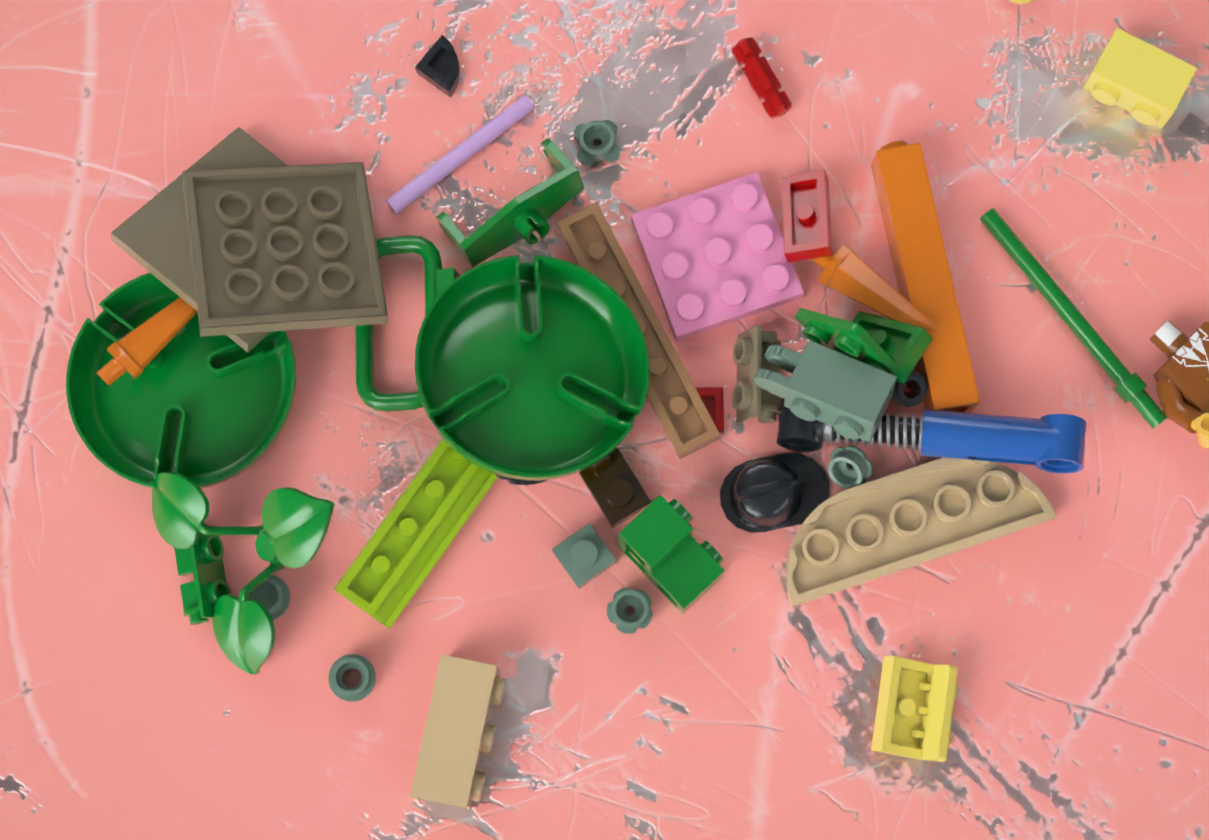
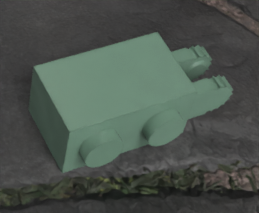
[753,340,897,442]

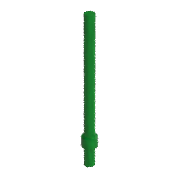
[980,208,1167,429]

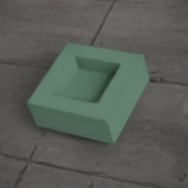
[552,523,616,589]

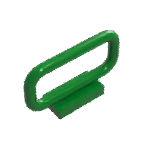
[355,235,460,412]

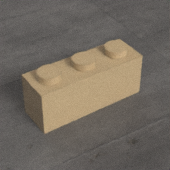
[410,654,506,809]

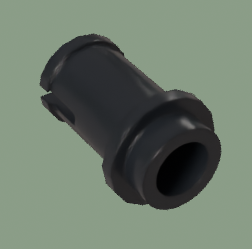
[891,371,928,407]

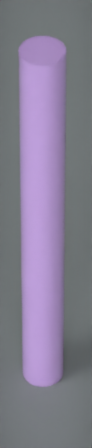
[385,94,535,214]

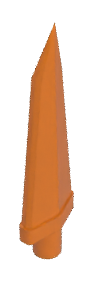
[811,244,940,329]
[97,297,197,386]

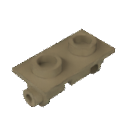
[732,325,781,423]

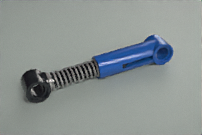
[776,398,1087,474]

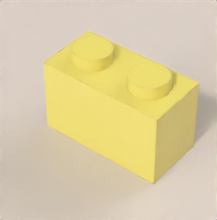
[1083,28,1197,128]

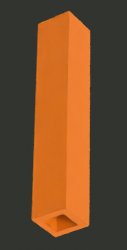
[871,141,980,413]

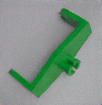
[435,138,584,267]

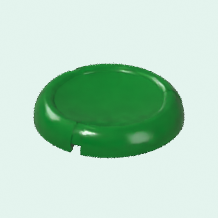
[415,255,649,481]
[66,273,296,489]

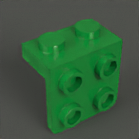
[794,308,933,384]

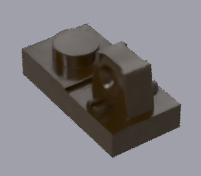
[578,447,651,528]

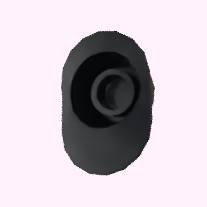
[720,453,830,533]

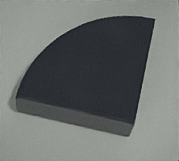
[415,35,460,98]

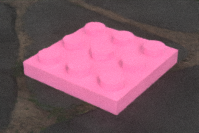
[631,172,804,341]

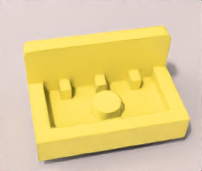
[871,656,958,762]

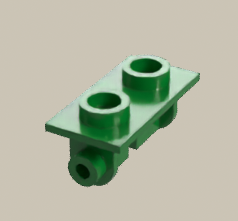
[173,532,231,625]

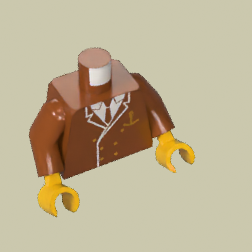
[1149,320,1209,448]

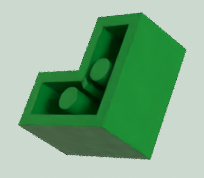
[618,494,725,614]

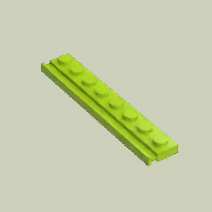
[333,438,497,629]

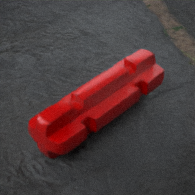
[732,37,792,119]

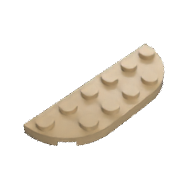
[786,458,1056,608]

